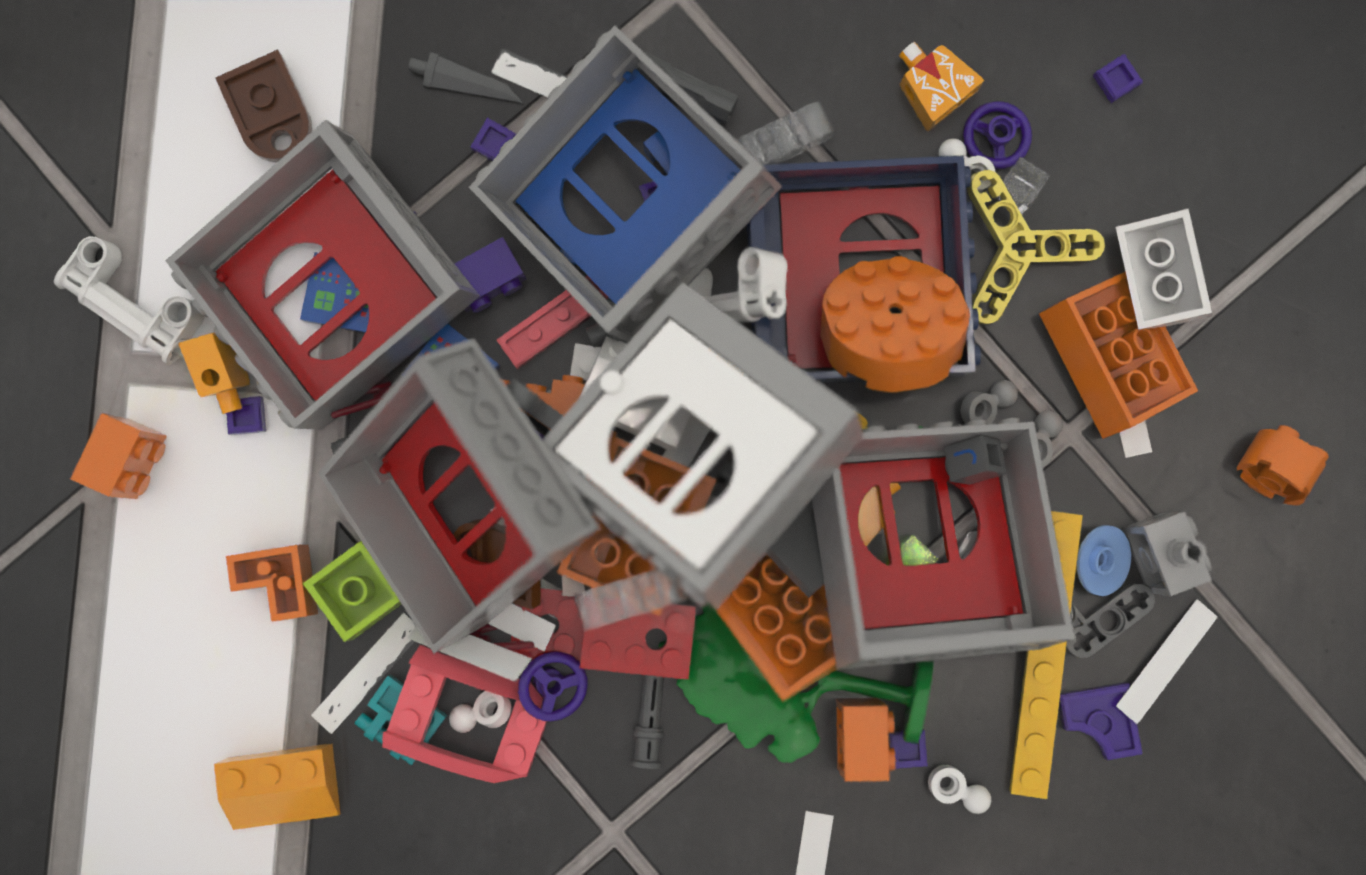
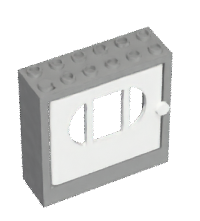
[542,282,864,610]

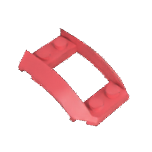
[382,645,548,783]

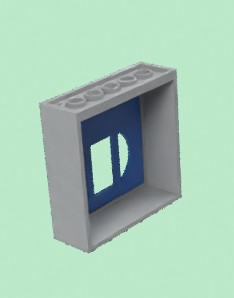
[469,25,782,342]

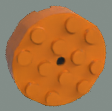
[820,256,970,392]

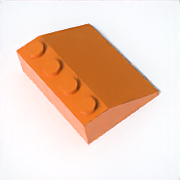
[1039,271,1198,439]
[557,437,717,616]
[715,553,865,702]

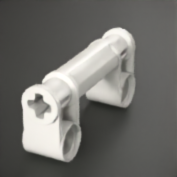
[54,237,204,365]
[689,248,787,323]

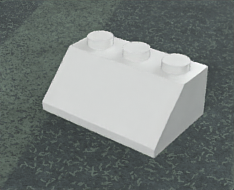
[1116,209,1213,330]
[579,336,691,452]

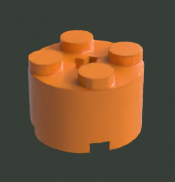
[1237,425,1329,505]

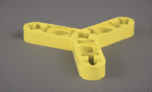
[967,170,1105,324]

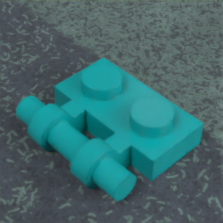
[354,674,448,766]

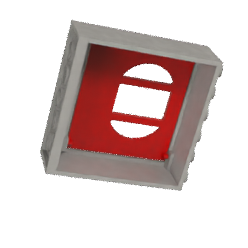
[165,120,480,429]
[318,339,600,653]
[812,418,1075,670]

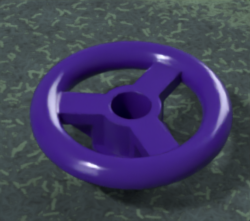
[963,101,1032,169]
[518,652,588,721]

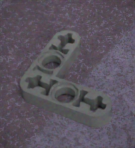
[506,378,563,430]
[1066,583,1155,658]

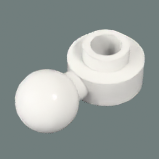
[939,138,995,193]
[449,691,511,733]
[928,765,991,814]

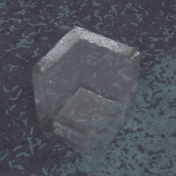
[996,157,1050,214]

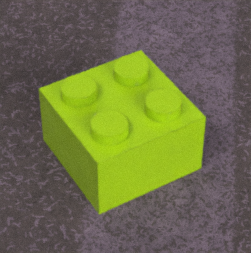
[303,541,402,642]

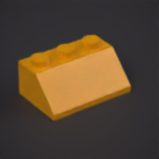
[214,743,341,830]

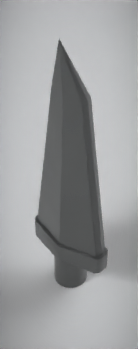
[408,52,524,104]

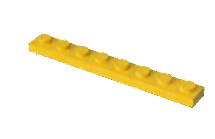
[1009,511,1083,799]

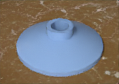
[1077,525,1131,596]

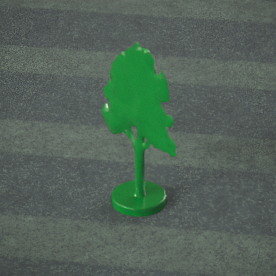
[658,603,934,763]

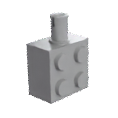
[1122,512,1212,596]

